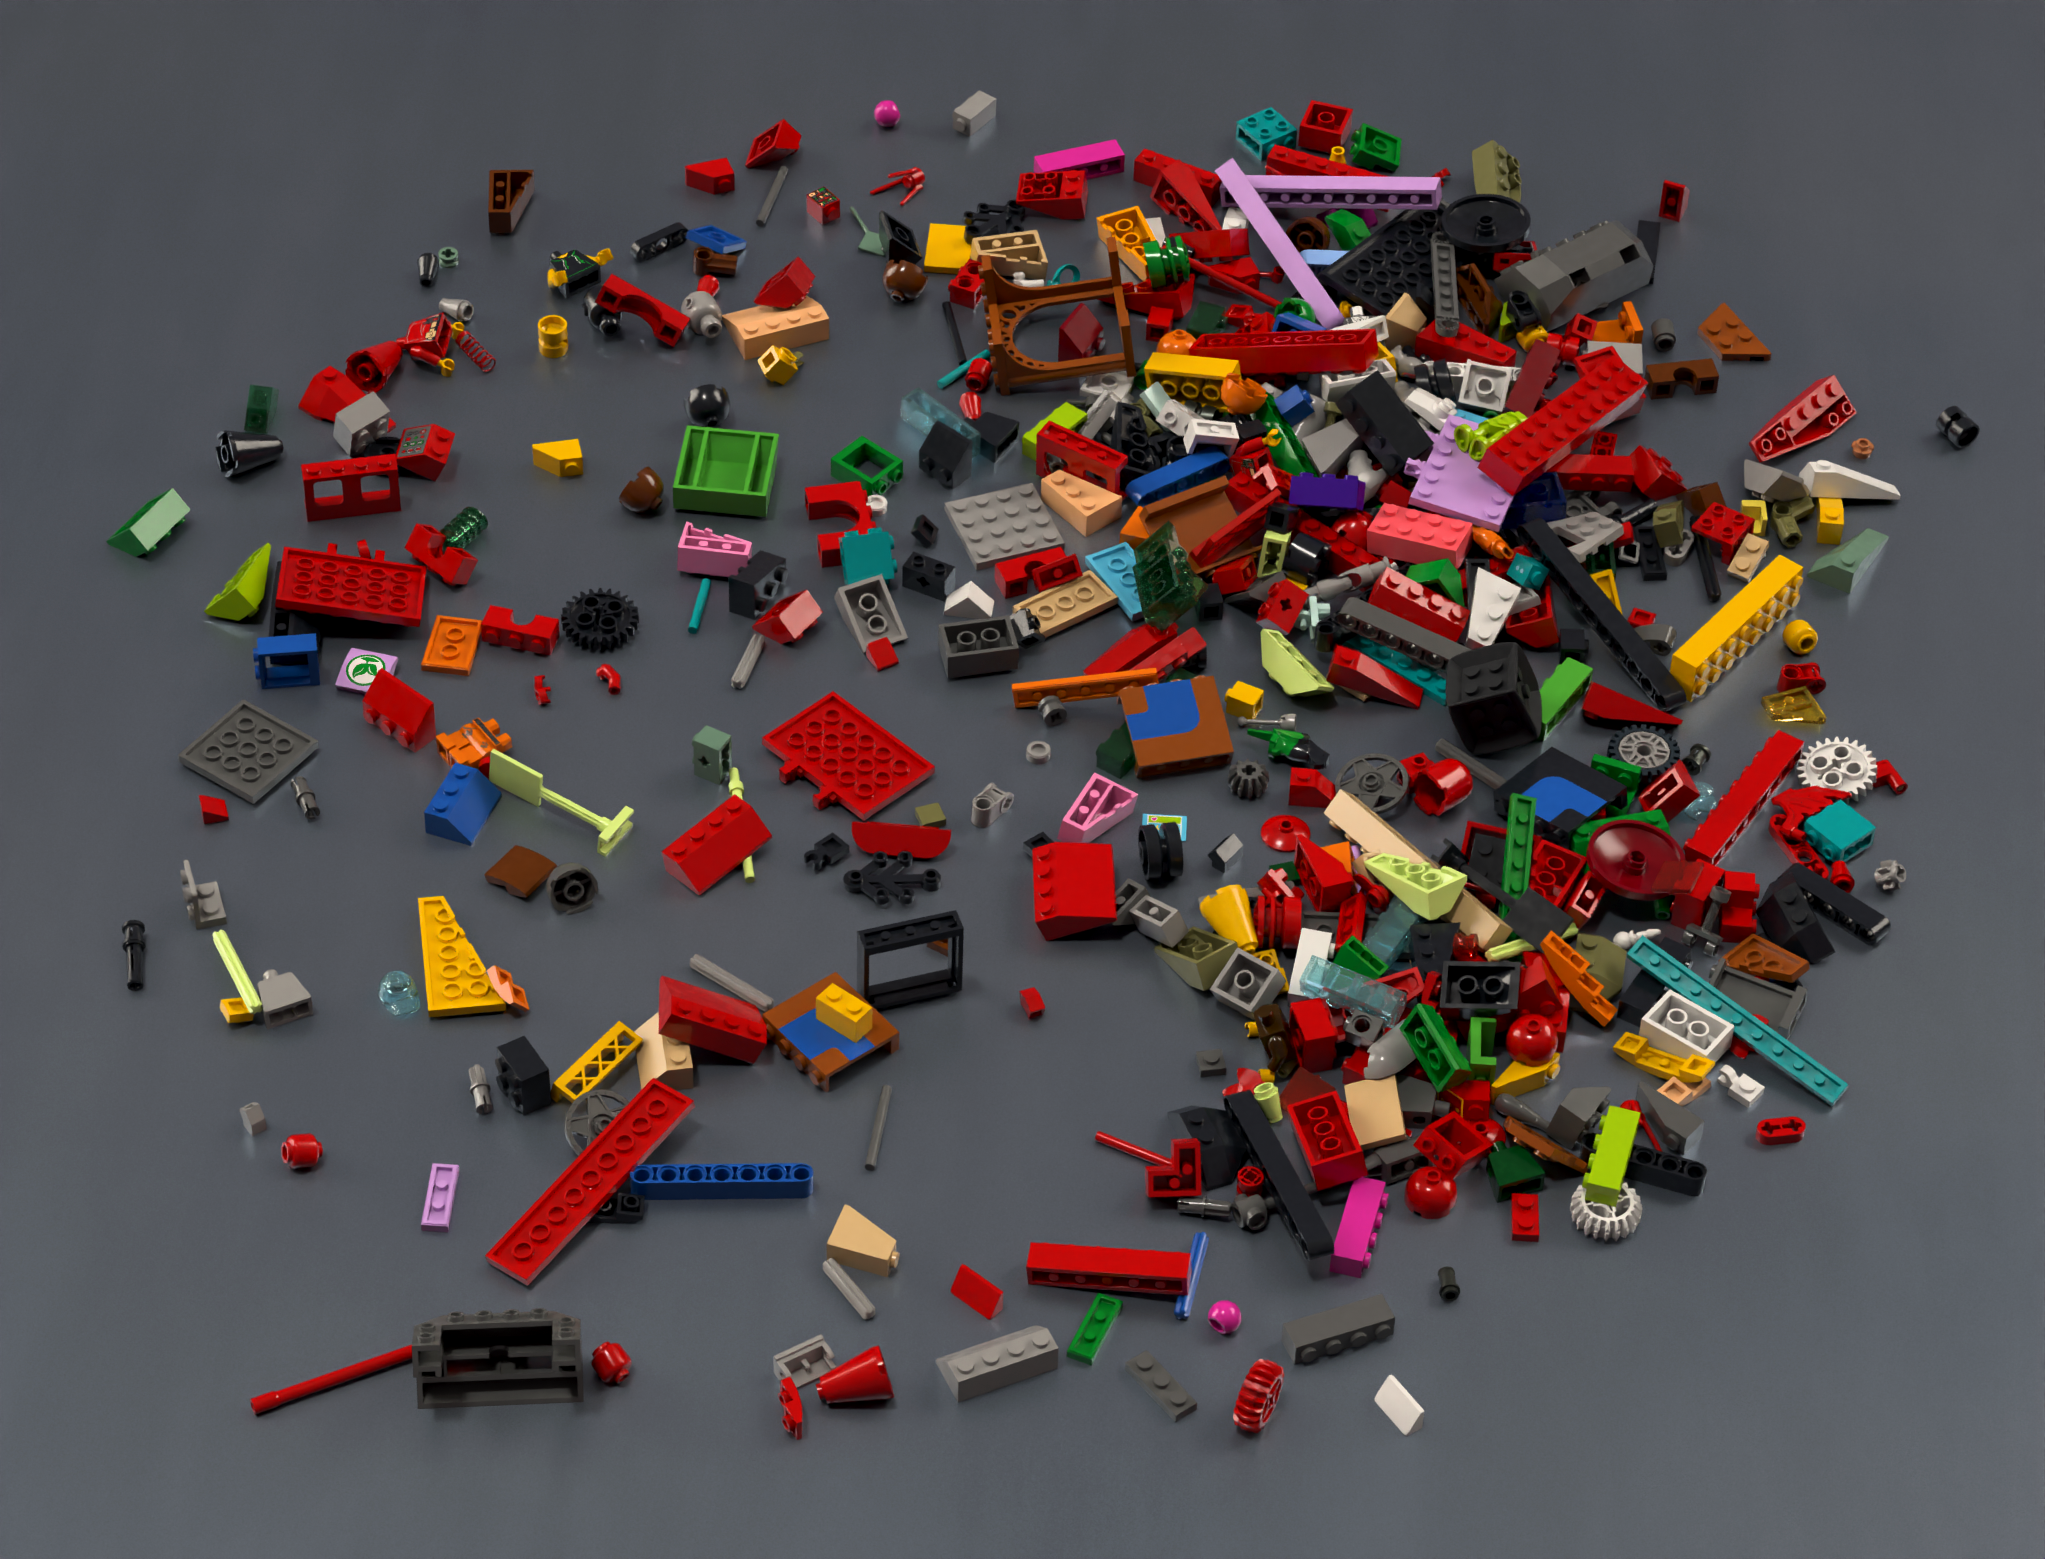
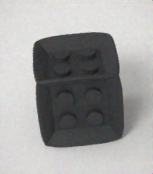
[1446,642,1542,754]

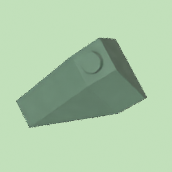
[1807,528,1889,594]

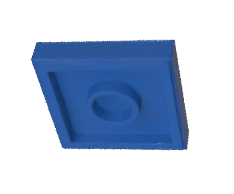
[686,225,747,254]

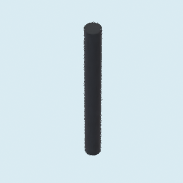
[942,301,967,366]

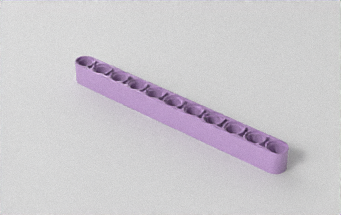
[1215,158,1345,330]

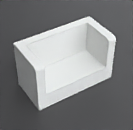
[1183,419,1239,458]

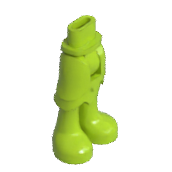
[1454,411,1528,460]

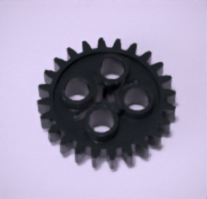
[561,588,639,650]

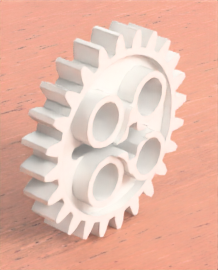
[1797,737,1878,805]

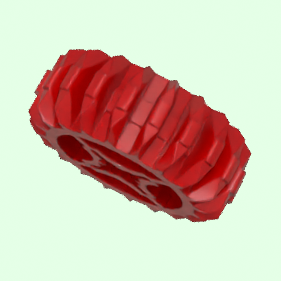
[1233,1359,1284,1433]

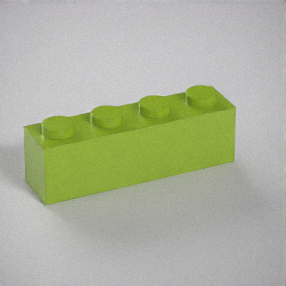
[1582,1105,1640,1207]

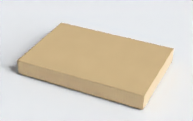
[1344,1074,1407,1151]

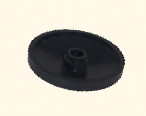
[1442,194,1531,253]

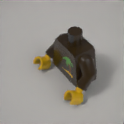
[1245,1004,1298,1083]

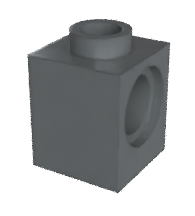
[1343,1009,1385,1050]

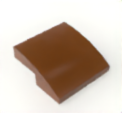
[484,845,557,898]

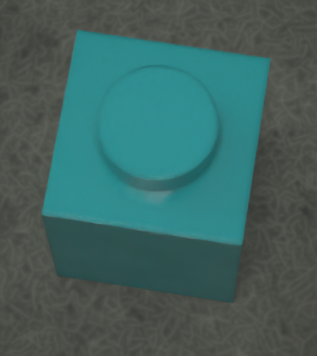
[1506,553,1549,591]

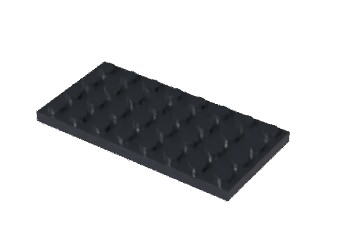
[1319,204,1484,317]

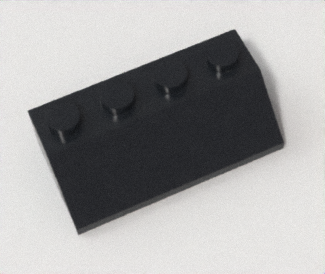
[1335,370,1434,477]

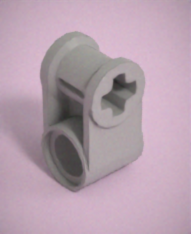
[971,783,1014,828]

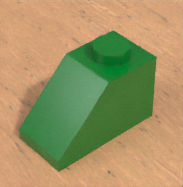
[1324,209,1371,251]

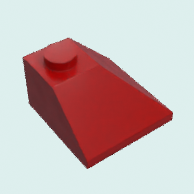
[745,119,802,168]

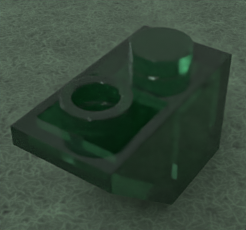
[244,384,279,433]

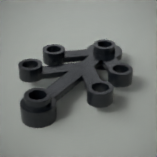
[962,200,1025,245]
[843,851,941,905]

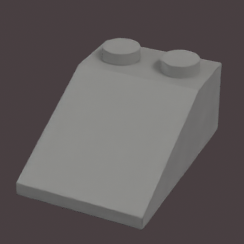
[834,574,908,654]

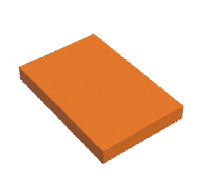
[421,615,483,676]

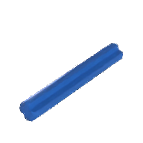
[1174,1232,1209,1320]

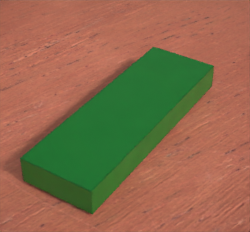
[1066,1293,1123,1366]

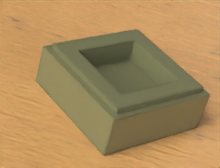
[915,802,946,827]

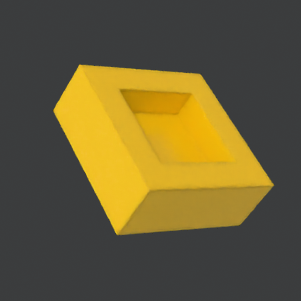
[220,997,254,1023]

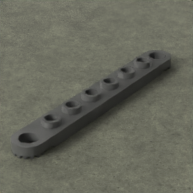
[1430,231,1459,337]

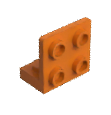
[1592,301,1644,344]

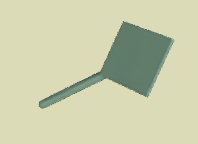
[850,206,885,257]

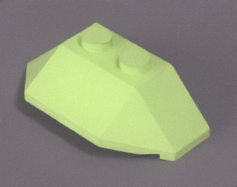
[1260,629,1334,697]

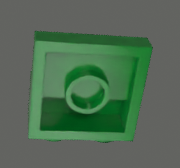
[1349,123,1402,172]

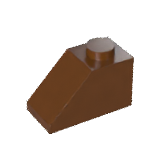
[1675,482,1727,516]

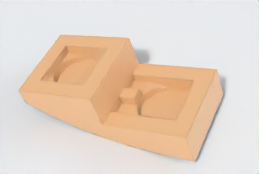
[1657,1076,1711,1106]

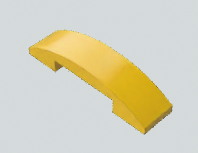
[1613,1032,1715,1083]

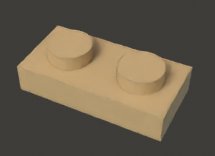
[1727,533,1769,583]

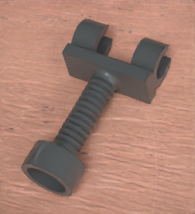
[1681,886,1732,957]

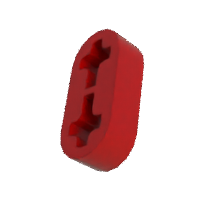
[1756,1116,1806,1145]

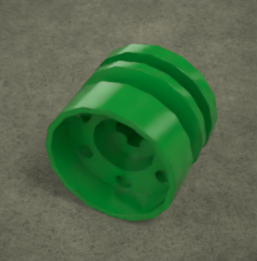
[1143,235,1190,289]

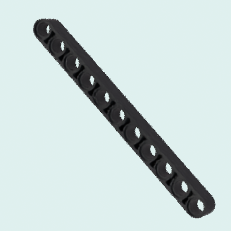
[1517,517,1687,712]

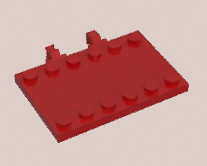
[275,543,427,627]
[762,691,935,821]

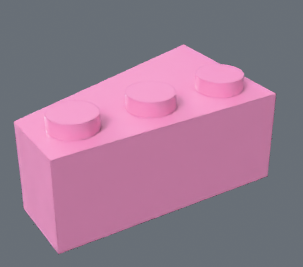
[677,521,752,577]
[1057,772,1138,843]

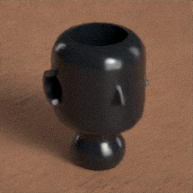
[582,285,623,336]

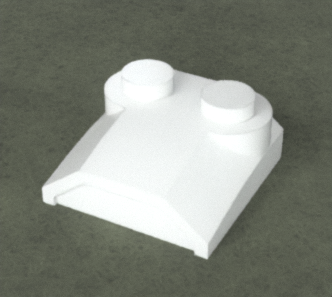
[1457,359,1512,414]
[1404,388,1457,431]

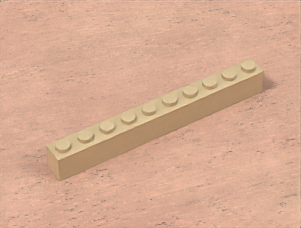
[1324,789,1513,953]

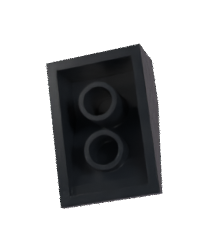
[1440,961,1521,1021]

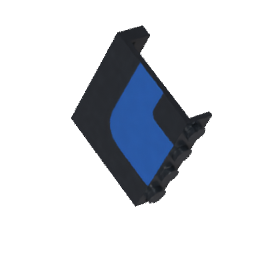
[1493,747,1628,850]

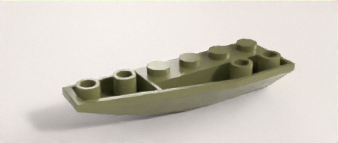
[1472,140,1522,203]

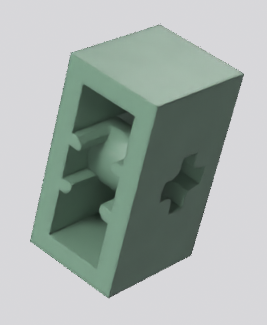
[692,725,732,785]

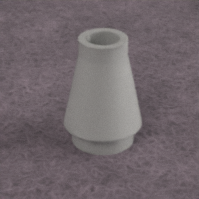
[439,298,474,322]

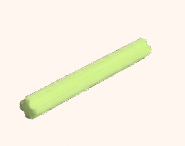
[1485,923,1578,962]
[212,930,263,1014]

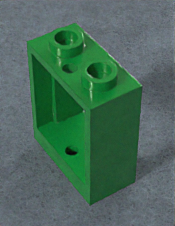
[831,436,904,497]

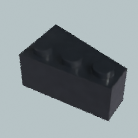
[729,550,788,620]
[1408,922,1461,1002]

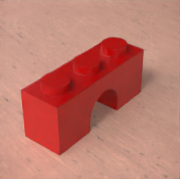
[404,523,478,586]
[995,547,1067,599]
[481,605,560,656]

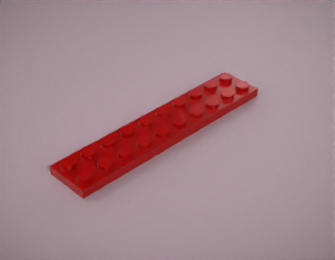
[485,1078,695,1286]

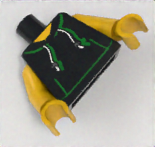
[547,248,614,299]

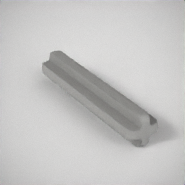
[731,634,765,689]
[823,1258,876,1320]

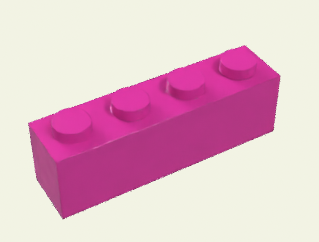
[1034,139,1125,180]
[1329,1177,1389,1278]

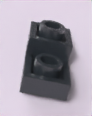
[588,1192,645,1224]

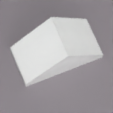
[944,581,994,619]

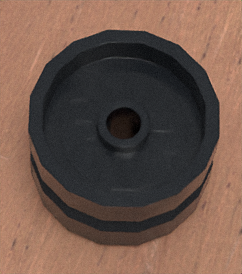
[1414,358,1457,408]
[1138,822,1184,880]

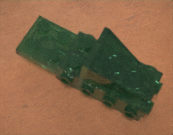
[1132,521,1208,632]

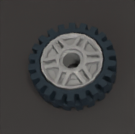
[1607,724,1680,790]

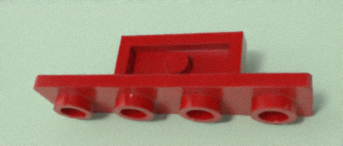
[1129,627,1207,682]

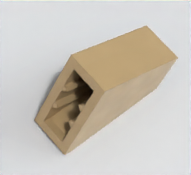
[827,1205,900,1277]

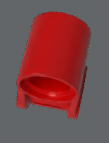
[1777,662,1826,696]

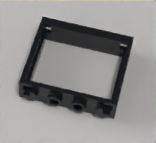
[857,910,964,1009]

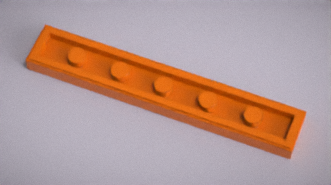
[1012,668,1159,708]

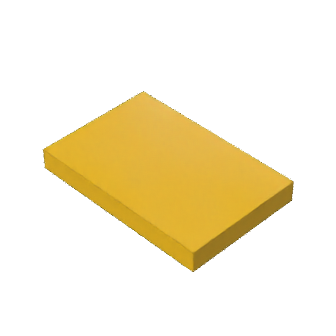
[924,223,971,274]

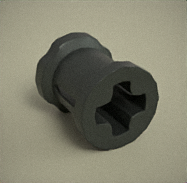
[1682,743,1711,775]

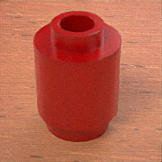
[965,358,993,392]

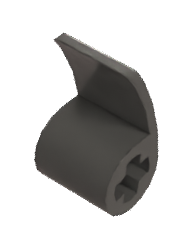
[1634,624,1677,656]

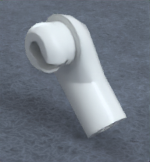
[1012,272,1044,287]

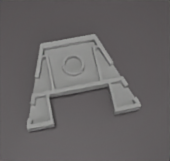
[1547,512,1624,563]

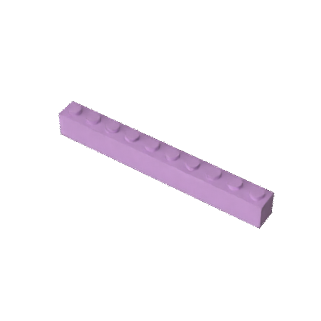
[1220,175,1442,210]

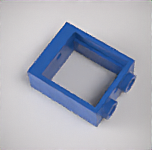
[253,633,320,689]

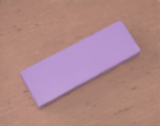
[421,1163,459,1232]

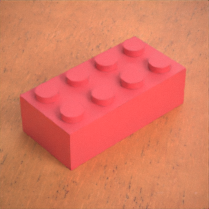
[1367,503,1473,571]

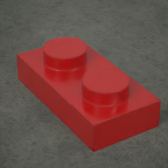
[1511,1193,1539,1242]

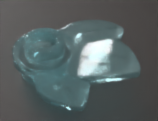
[1682,782,1718,821]

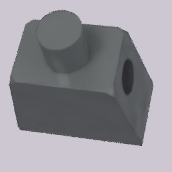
[1397,1073,1451,1129]

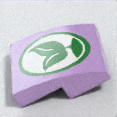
[335,648,398,695]

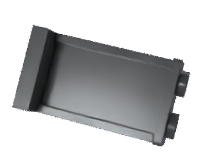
[1709,957,1808,1040]

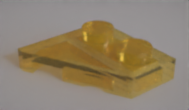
[1761,686,1826,724]

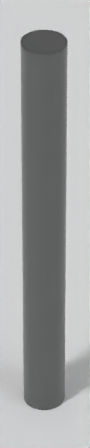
[756,166,788,227]
[865,1085,892,1171]

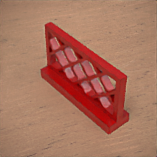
[1189,488,1281,568]

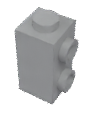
[952,90,996,137]

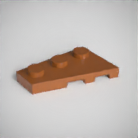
[1718,933,1810,983]

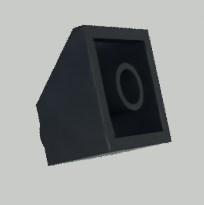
[879,210,923,265]
[919,420,972,489]

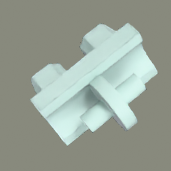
[1294,596,1330,643]

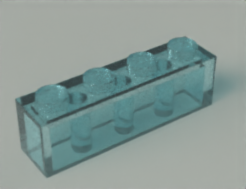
[901,387,981,458]
[1362,896,1427,979]
[1299,955,1407,1029]

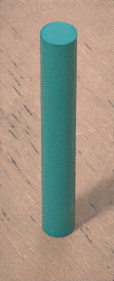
[937,349,991,389]
[688,578,711,634]

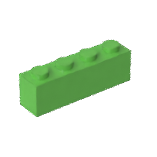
[1537,657,1593,741]

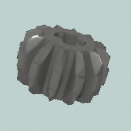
[1227,758,1270,799]

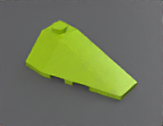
[204,543,271,621]

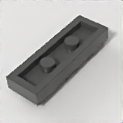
[1125,1350,1197,1422]

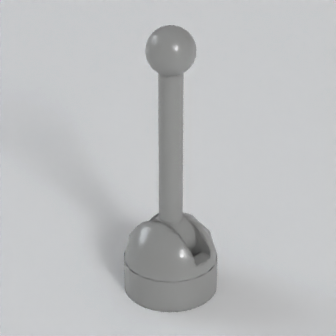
[1237,714,1296,732]

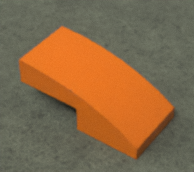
[487,965,529,1012]

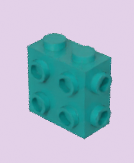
[1235,107,1297,161]
[839,527,898,585]
[1804,799,1876,863]

